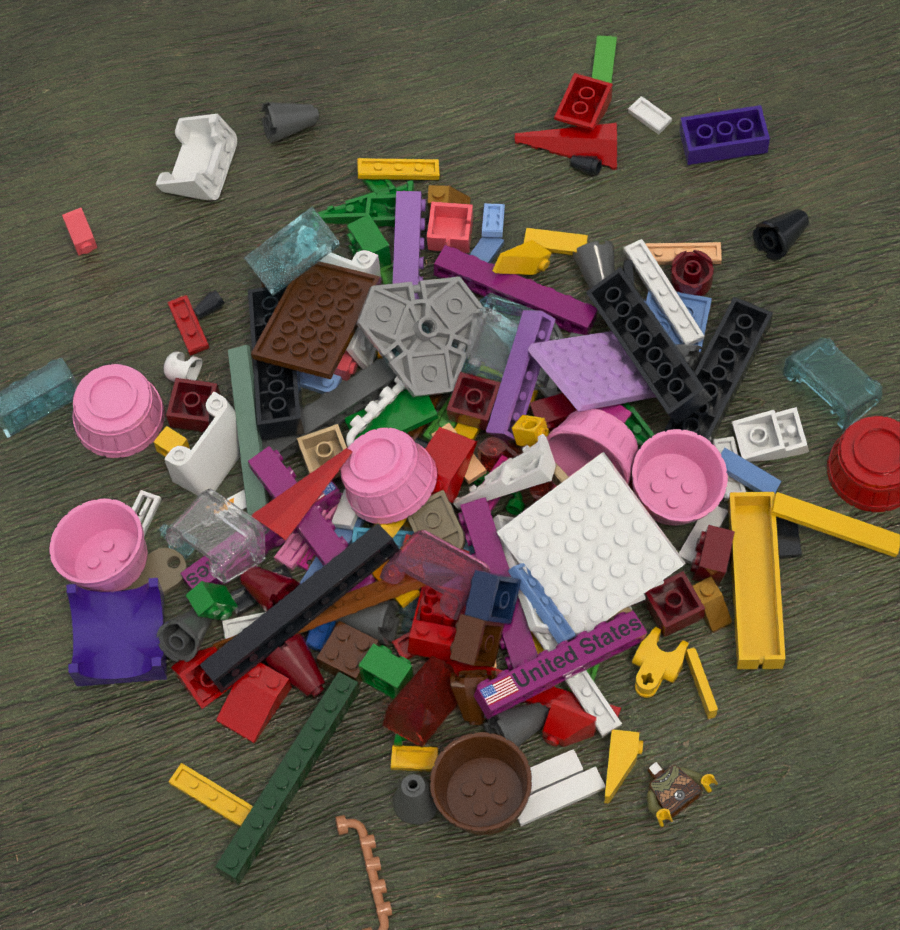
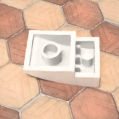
[732,407,809,462]

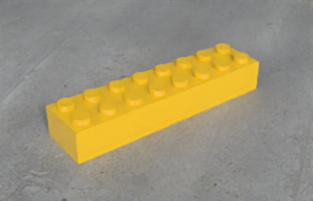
[728,492,785,669]

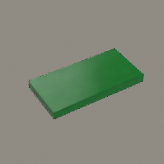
[344,389,439,440]

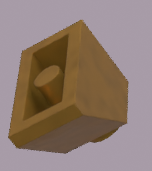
[428,185,471,216]
[693,577,732,633]

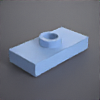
[482,203,505,237]

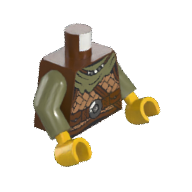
[647,762,718,827]

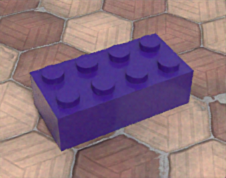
[679,105,770,165]

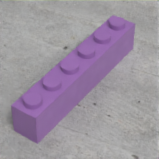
[393,191,426,300]
[486,310,555,441]

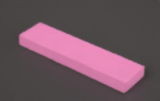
[274,499,340,571]

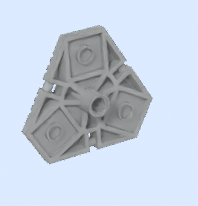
[356,277,484,397]

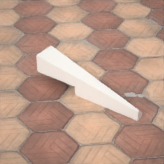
[453,434,556,510]

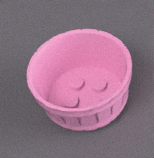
[73,364,165,458]
[547,408,638,484]
[340,428,437,524]
[632,429,728,525]
[49,498,148,592]

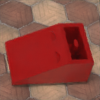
[407,585,466,662]

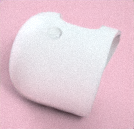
[164,352,203,382]

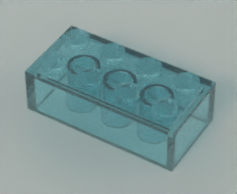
[244,206,340,296]
[0,357,78,438]

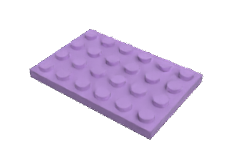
[528,331,656,412]

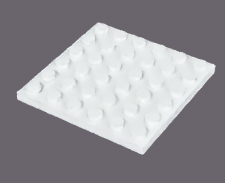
[497,452,686,639]

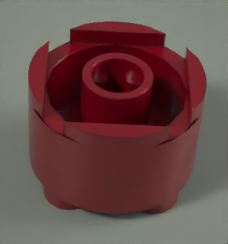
[670,250,714,296]

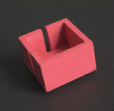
[427,202,473,253]

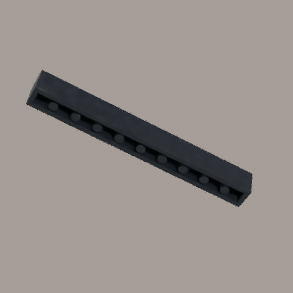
[200,524,400,693]

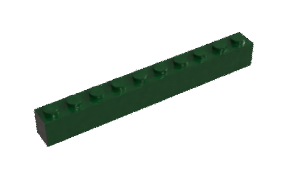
[215,672,360,885]

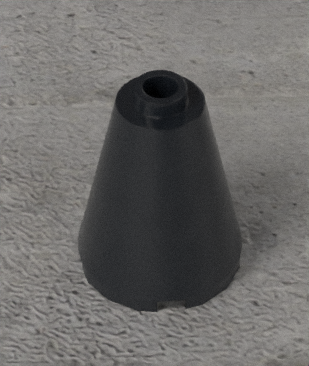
[752,209,809,260]

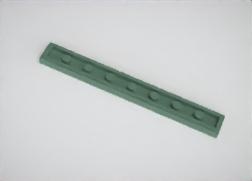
[228,345,269,518]

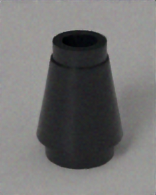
[570,155,602,176]
[194,290,225,319]

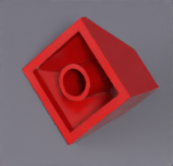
[171,646,234,709]
[543,699,597,747]

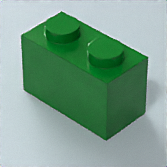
[186,581,238,620]

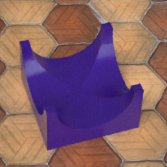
[66,578,167,686]

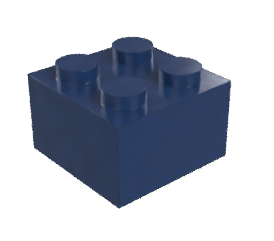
[465,570,521,624]

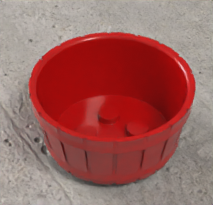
[827,416,900,512]

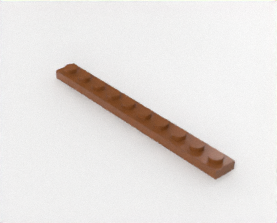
[213,565,427,650]

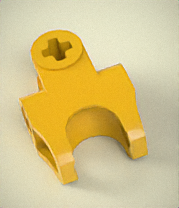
[632,627,689,698]

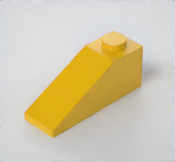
[492,240,552,275]
[604,729,643,804]

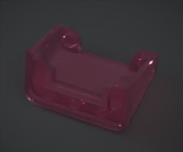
[379,530,491,620]

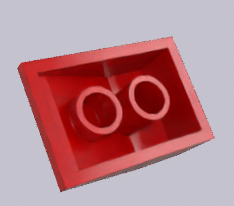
[554,73,613,131]
[425,427,477,503]
[216,662,292,743]

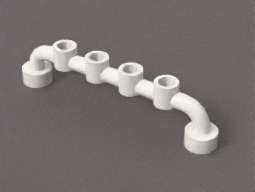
[346,376,406,447]

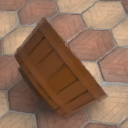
[430,732,532,835]

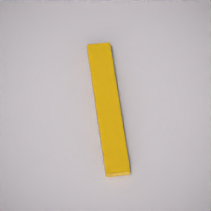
[770,492,900,557]

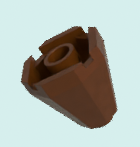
[450,669,497,725]

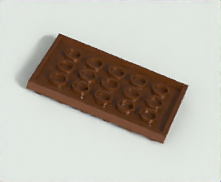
[251,257,381,380]

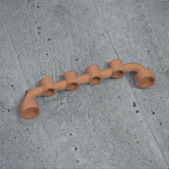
[335,815,392,930]

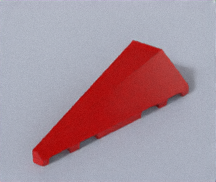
[515,123,617,170]
[251,448,353,541]

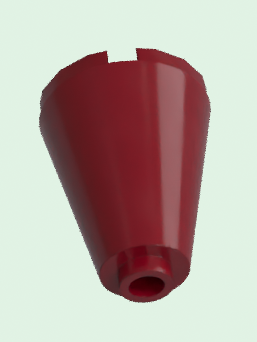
[240,565,301,612]
[265,633,325,697]

